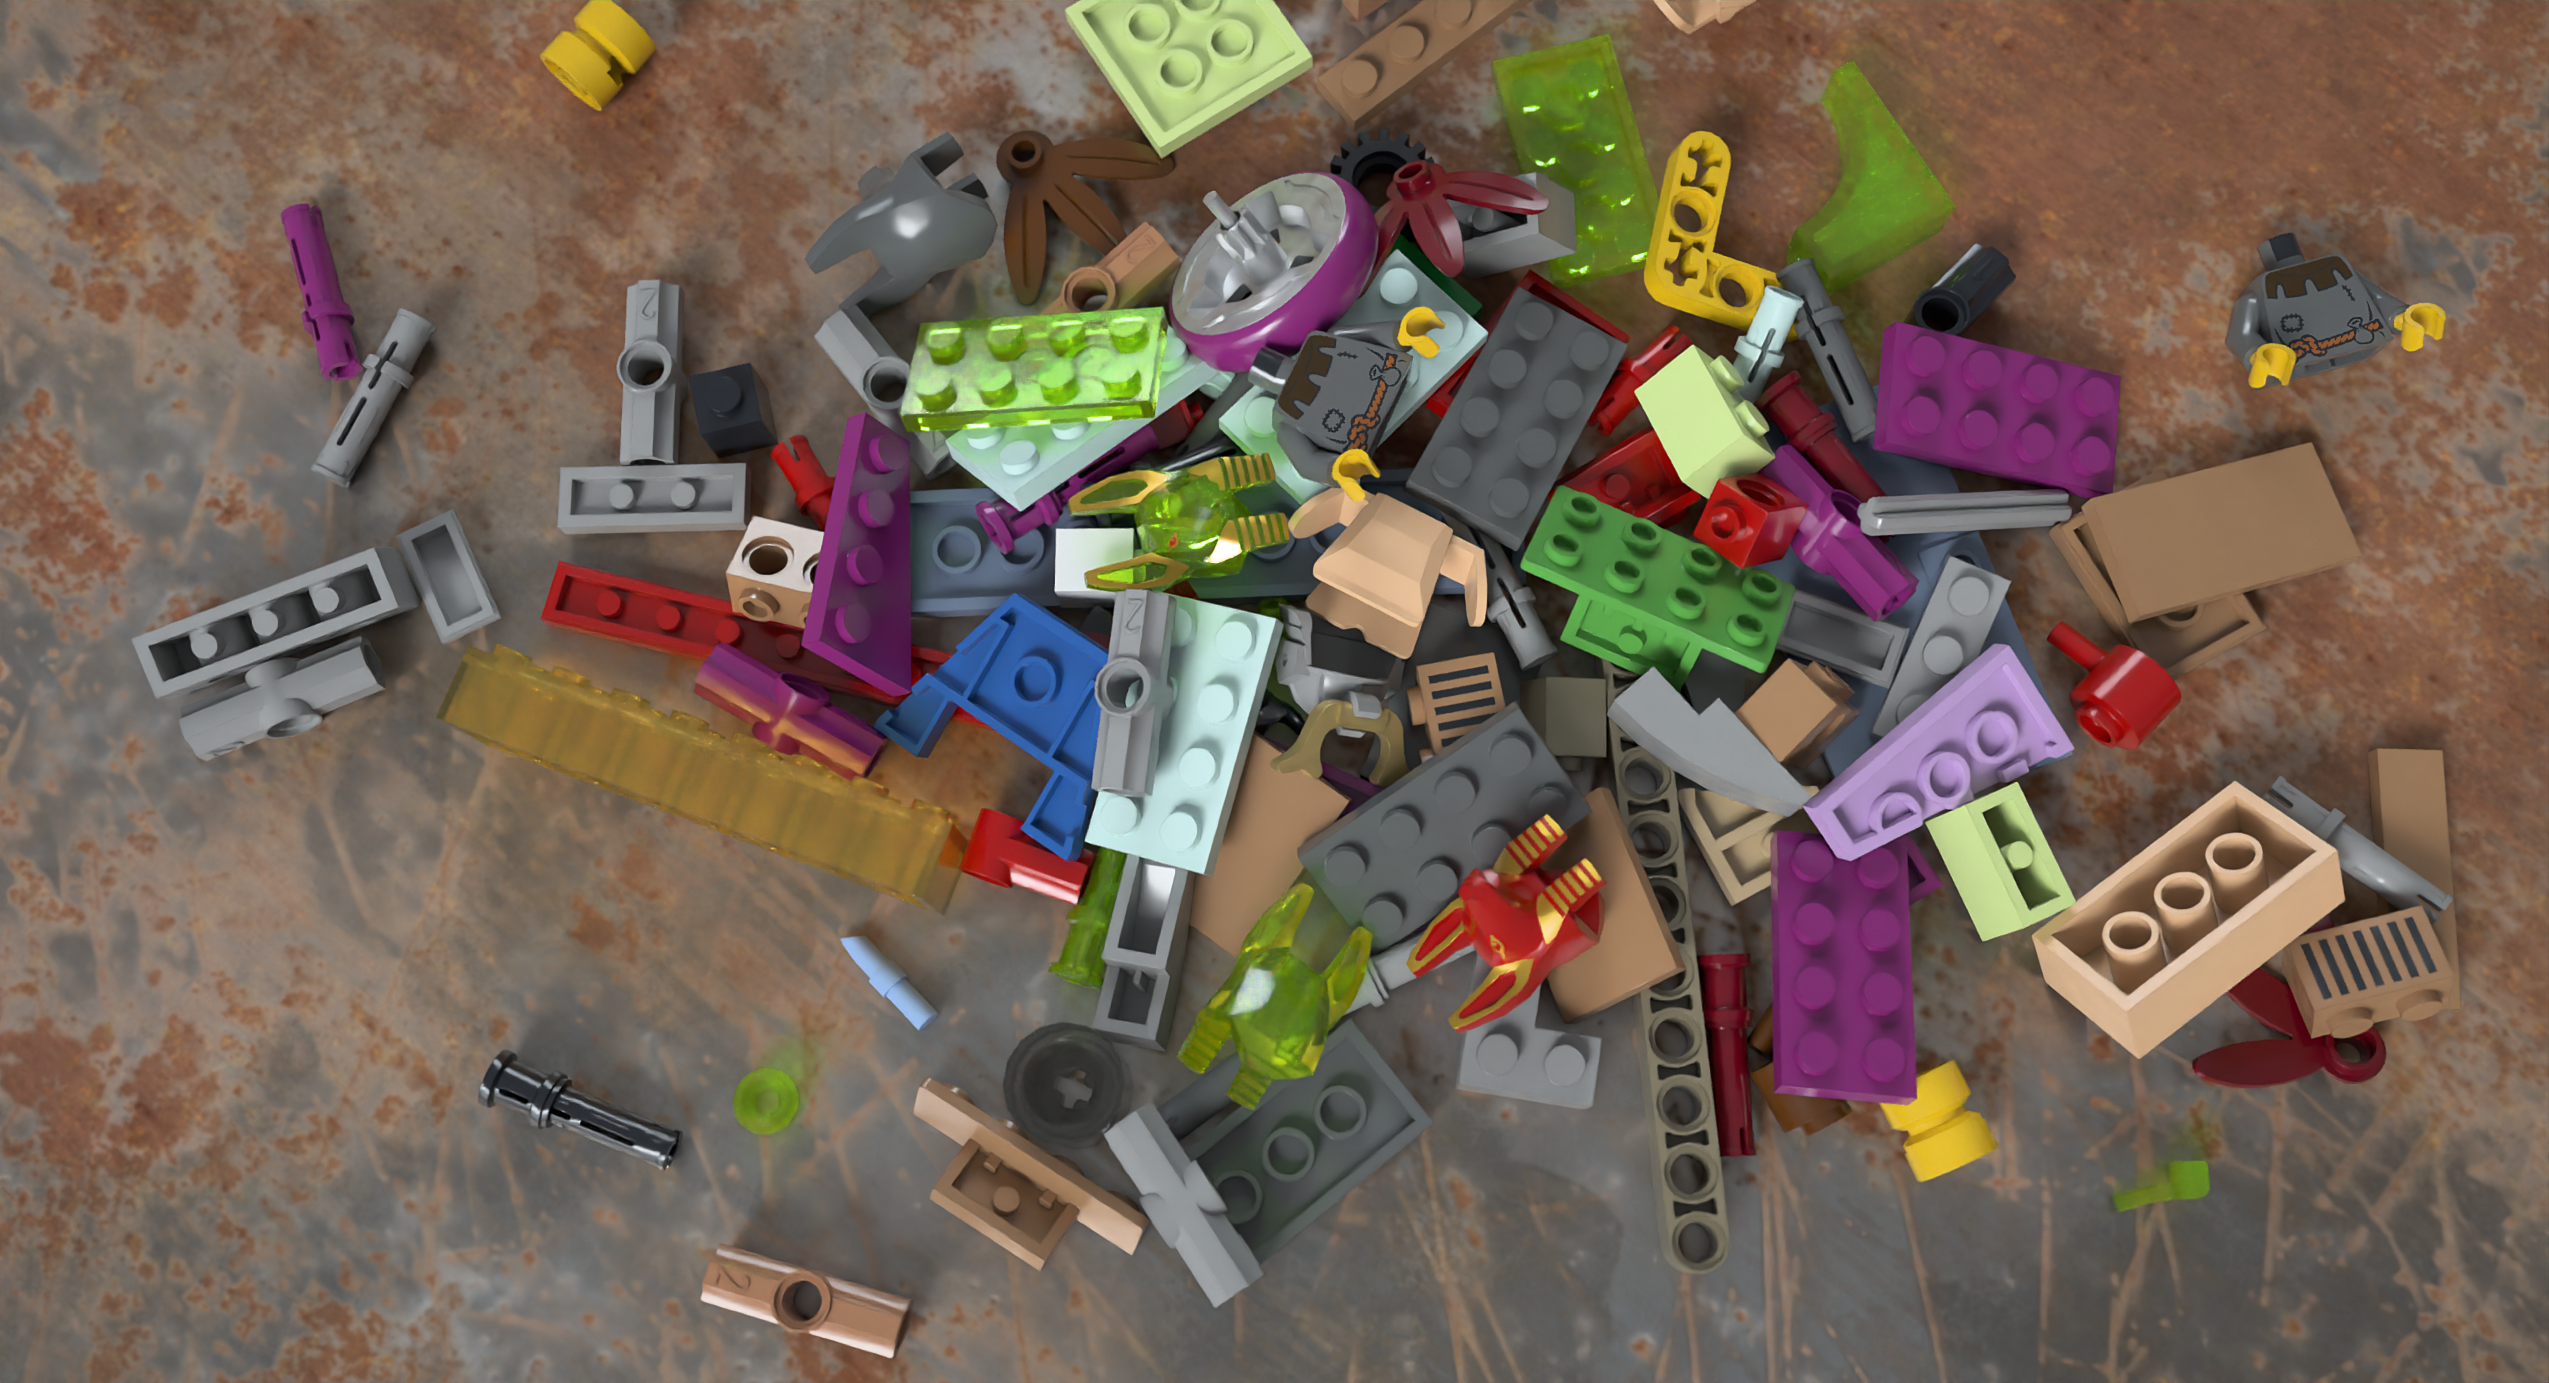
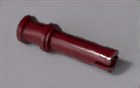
[1753,371,1896,544]
[1696,953,1757,1157]

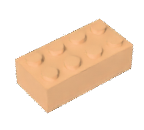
[2032,781,2345,1059]

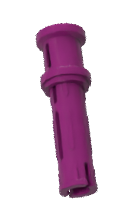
[975,424,1159,554]

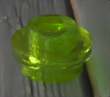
[733,1068,800,1135]

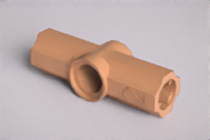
[1007,221,1182,378]
[701,1243,914,1359]

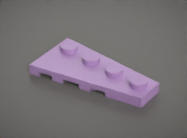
[1803,644,2075,861]

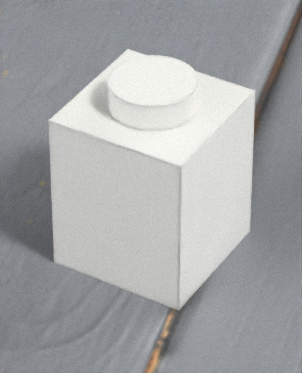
[1055,528,1150,608]

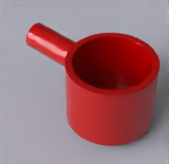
[2046,621,2181,750]

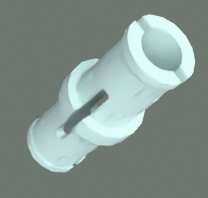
[1733,285,1804,404]

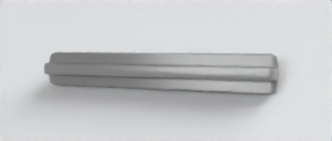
[1857,489,2073,536]

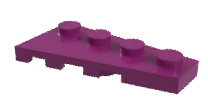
[801,412,911,697]

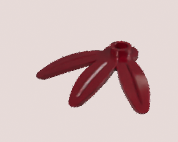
[1356,160,1550,300]
[2192,913,2386,1088]

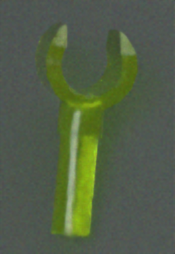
[2113,1161,2210,1212]

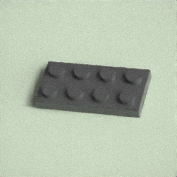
[1403,287,1628,552]
[1297,701,1592,955]
[1185,1019,1434,1266]

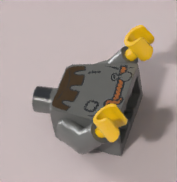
[2225,233,2446,391]
[1247,306,1446,502]

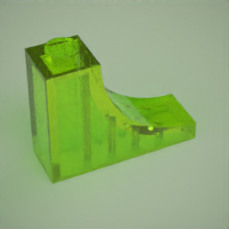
[1785,60,1956,296]

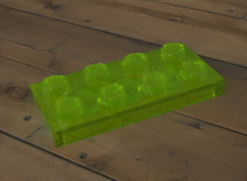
[1491,34,1659,289]
[900,307,1168,432]

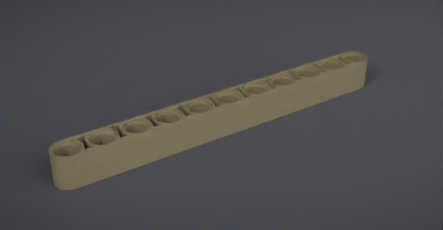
[1594,655,1730,1274]

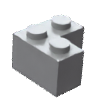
[1455,953,1602,1110]

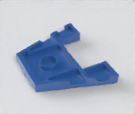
[873,593,1109,861]

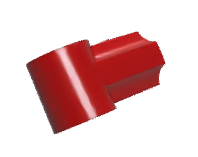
[958,808,1097,907]

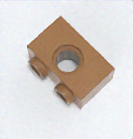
[1734,658,1860,769]

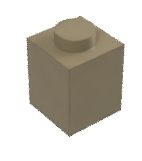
[1520,677,1606,772]

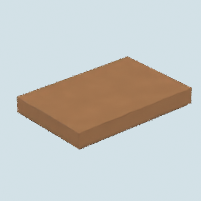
[2048,468,2267,680]
[1189,730,1353,960]
[1540,787,1686,1024]

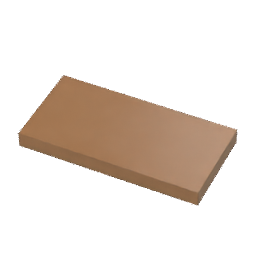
[2081,442,2362,623]

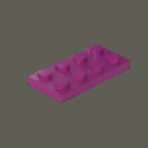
[1873,321,2121,499]
[1770,830,1917,1106]

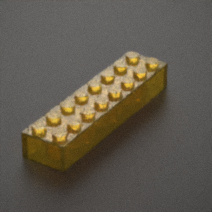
[435,644,969,916]

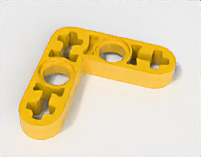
[1644,131,1799,343]

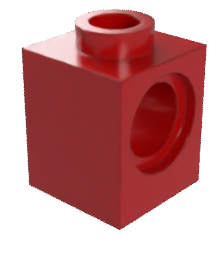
[1692,472,1810,569]

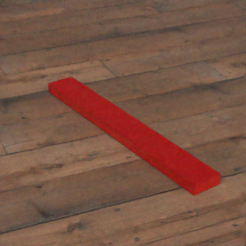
[540,561,997,732]

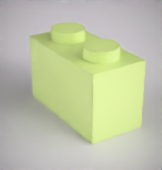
[1634,344,1776,499]
[1925,782,2077,941]

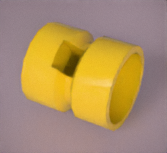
[540,0,657,111]
[1879,1059,1999,1182]

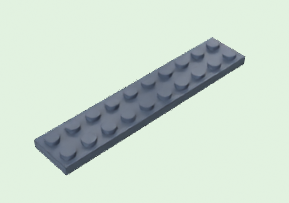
[910,468,1527,619]

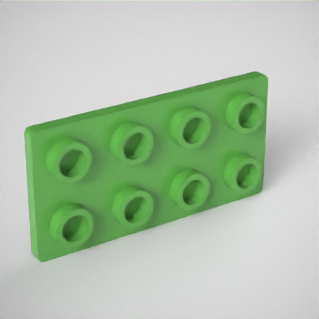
[1520,485,1796,692]

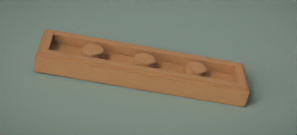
[2368,748,2462,1012]

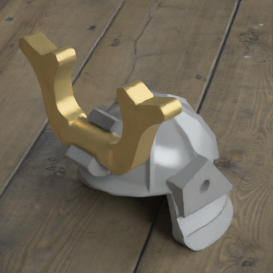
[1270,604,1410,788]

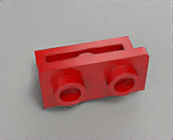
[1547,426,1702,529]

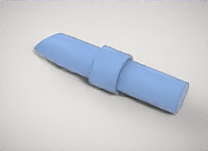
[840,936,938,1031]

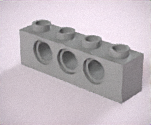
[131,547,421,699]

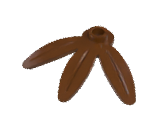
[996,130,1174,304]

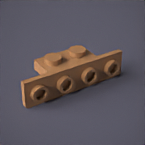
[913,1077,1149,1271]

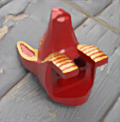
[1406,814,1606,1034]

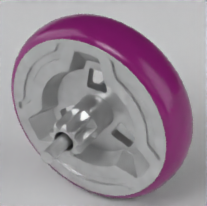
[1169,171,1379,373]

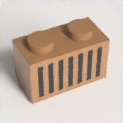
[1406,652,1505,765]
[2282,905,2455,1038]

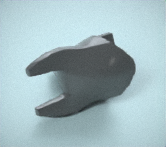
[805,132,997,316]

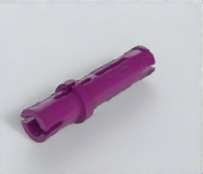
[281,203,363,381]

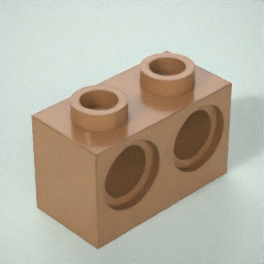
[726,516,824,629]

